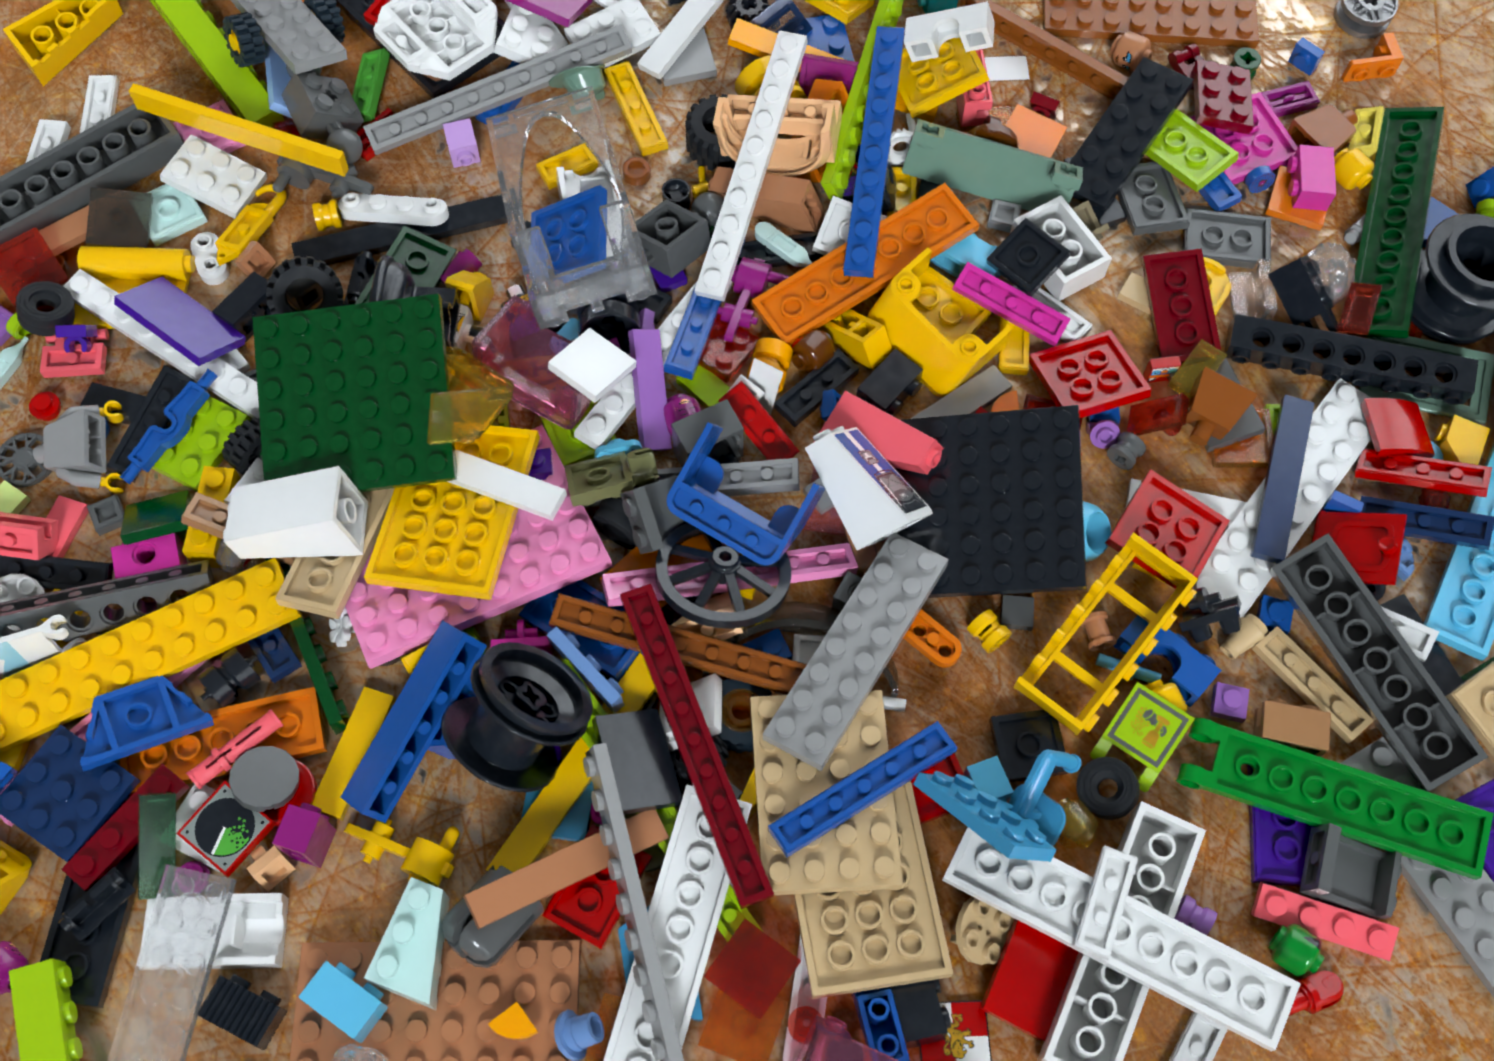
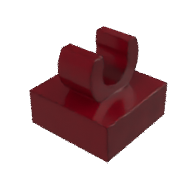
[1030,91,1060,119]

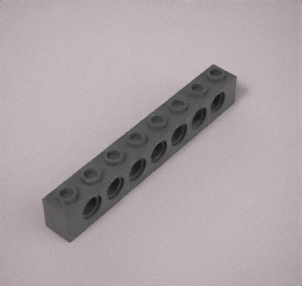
[0,559,216,642]

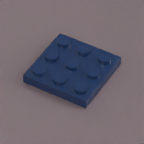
[0,724,141,862]

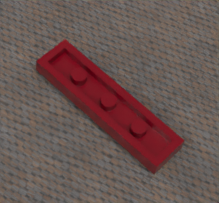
[61,764,190,891]

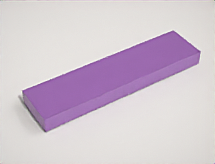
[628,329,672,451]

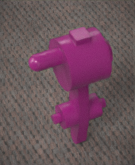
[717,257,789,342]

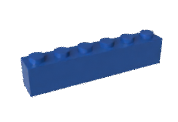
[340,620,487,823]

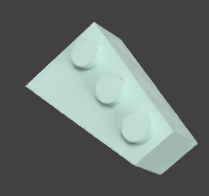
[364,877,450,1010]

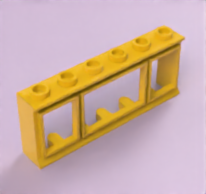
[1013,532,1198,736]

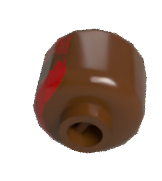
[791,329,835,373]

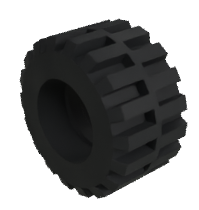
[685,94,736,171]
[266,256,344,315]

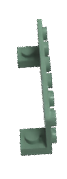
[902,119,1083,211]

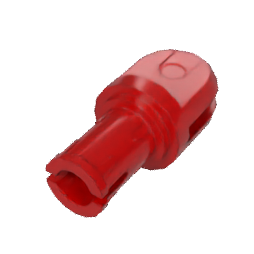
[1289,970,1344,1016]

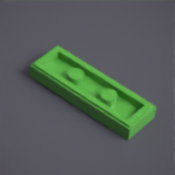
[352,48,390,122]

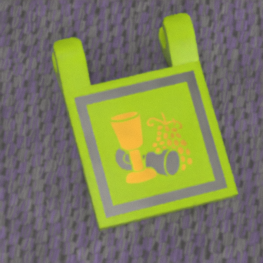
[1090,682,1195,792]

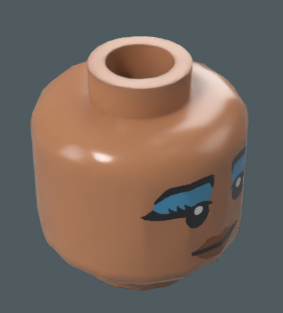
[1110,31,1153,72]

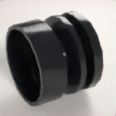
[576,278,641,354]

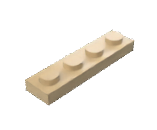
[1252,626,1374,744]

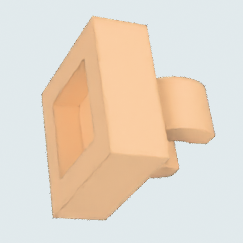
[246,845,295,892]

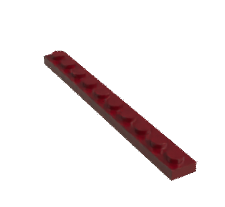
[620,583,774,909]

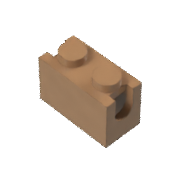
[1253,698,1331,757]

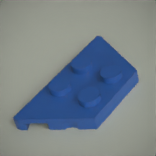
[80,675,214,771]

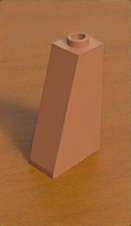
[708,166,825,233]

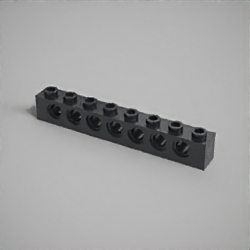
[1224,313,1479,405]

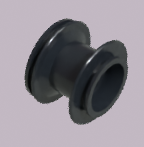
[1411,214,1494,345]
[441,642,593,792]

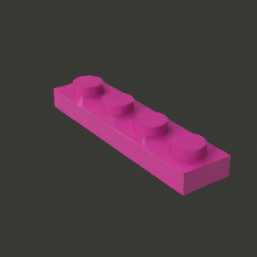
[952,262,1071,347]

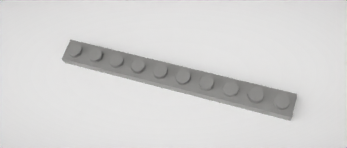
[363,24,632,155]
[583,743,684,1061]

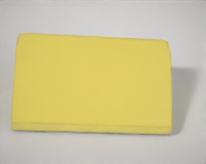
[1348,106,1384,161]

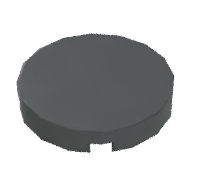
[229,746,299,812]

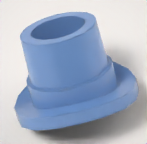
[554,1010,604,1061]

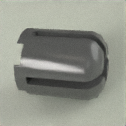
[442,865,544,968]

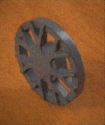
[0,433,52,487]

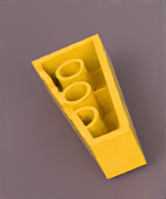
[3,0,123,87]

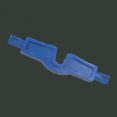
[119,368,218,485]

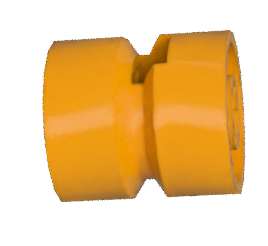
[746,338,793,393]

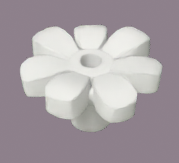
[329,607,355,647]

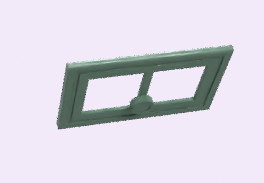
[1358,336,1494,425]

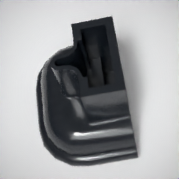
[369,255,461,356]

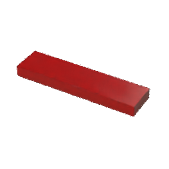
[1355,448,1492,497]

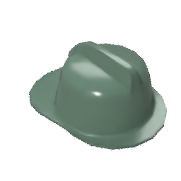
[549,64,606,103]

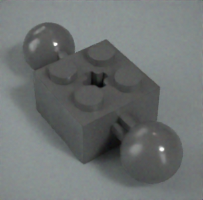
[282,64,364,165]
[610,192,724,289]

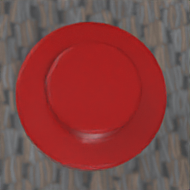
[29,391,61,421]

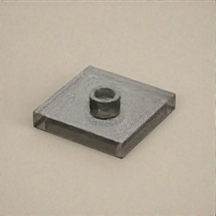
[86,187,153,248]

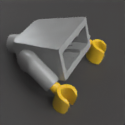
[33,400,124,494]

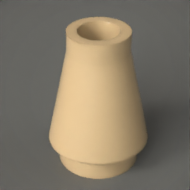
[1220,613,1268,660]

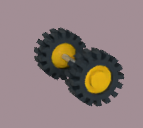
[222,0,345,68]

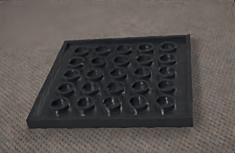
[894,405,1087,598]

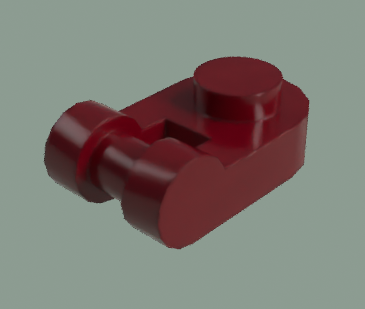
[1168,43,1205,90]

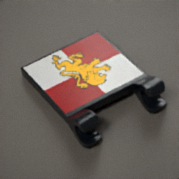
[919,1000,992,1061]

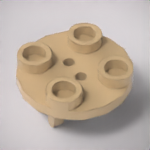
[950,896,1012,965]

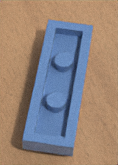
[547,626,624,714]

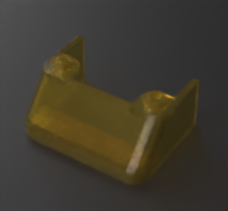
[427,347,514,445]

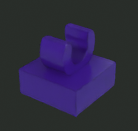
[55,325,98,353]

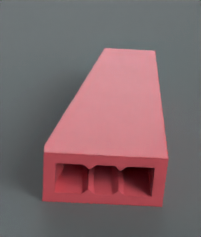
[813,390,944,475]

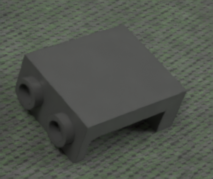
[1299,823,1402,920]

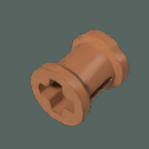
[1081,611,1117,652]

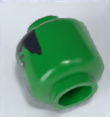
[1268,924,1325,977]

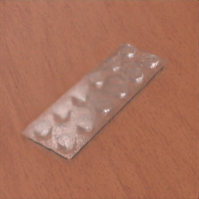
[108,865,237,1061]

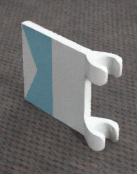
[0,614,87,679]

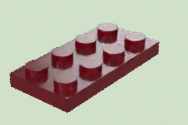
[1141,248,1223,365]

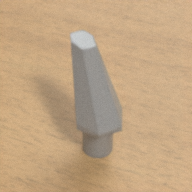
[1344,215,1365,245]

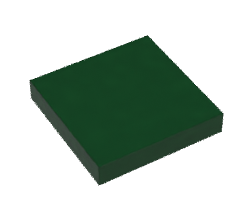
[120,490,191,545]

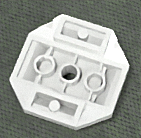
[373,0,498,81]

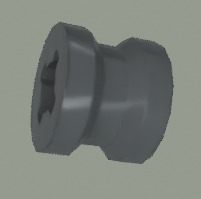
[1107,432,1146,470]

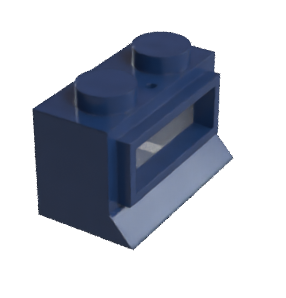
[749,0,812,36]

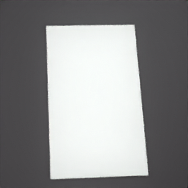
[984,56,1030,81]
[748,358,783,415]

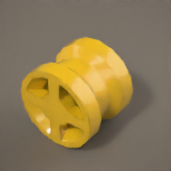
[312,199,342,232]

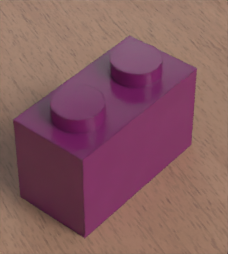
[272,803,337,868]

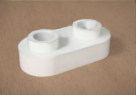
[190,232,230,285]

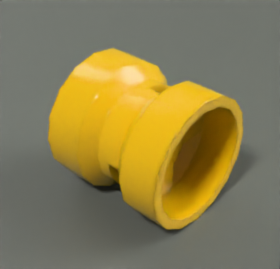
[967,609,1012,654]

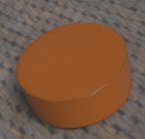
[622,157,651,186]

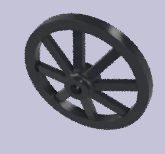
[655,523,791,629]

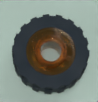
[717,679,772,753]

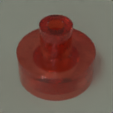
[787,1006,824,1044]

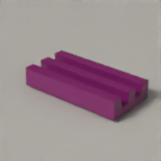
[1261,80,1320,117]

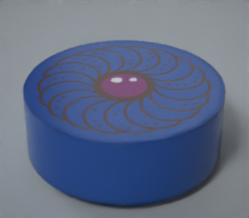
[1245,166,1275,193]

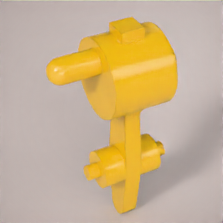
[344,819,460,887]

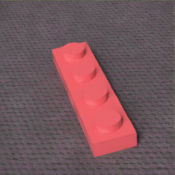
[1251,881,1399,961]

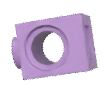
[443,118,481,168]

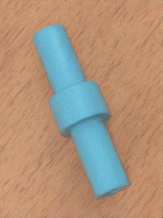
[1095,653,1162,683]

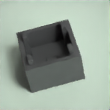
[671,399,744,467]

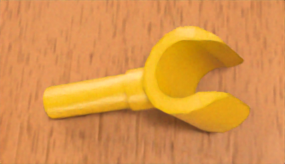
[692,166,708,199]

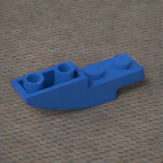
[851,987,910,1061]

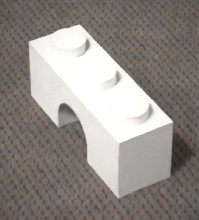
[904,2,995,62]

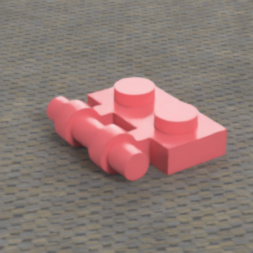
[40,328,109,378]

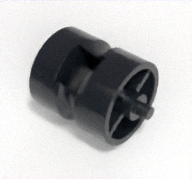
[197,647,261,707]

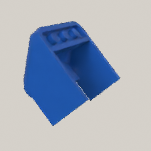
[667,422,825,565]

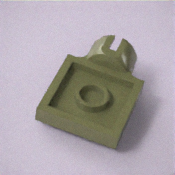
[564,448,659,507]

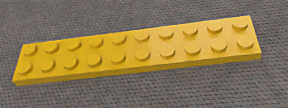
[0,558,302,753]

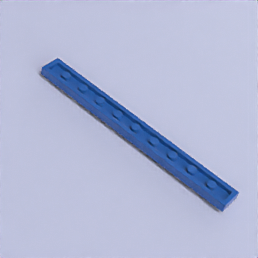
[844,26,905,278]

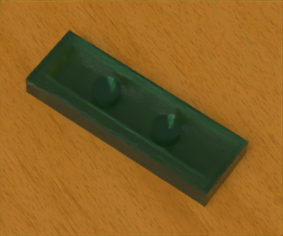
[138,792,176,900]

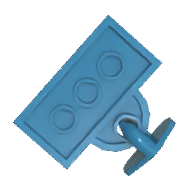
[913,750,1082,862]

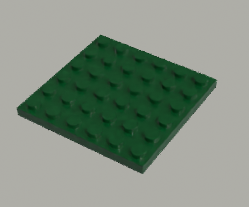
[252,294,457,492]

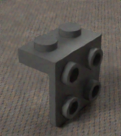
[621,476,688,554]

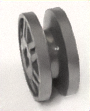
[1334,0,1398,39]

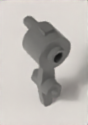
[272,156,374,198]

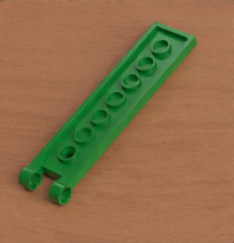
[1176,718,1494,880]

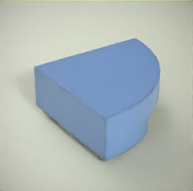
[1397,537,1415,581]

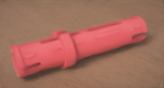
[186,709,284,790]

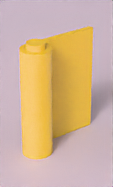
[72,246,196,329]

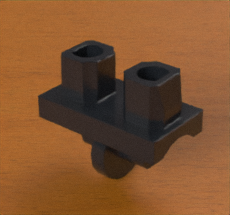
[1179,587,1242,643]

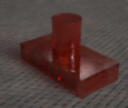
[1127,393,1189,436]

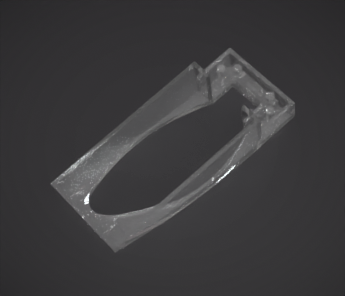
[486,86,658,330]

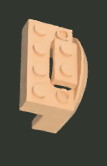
[713,94,842,177]

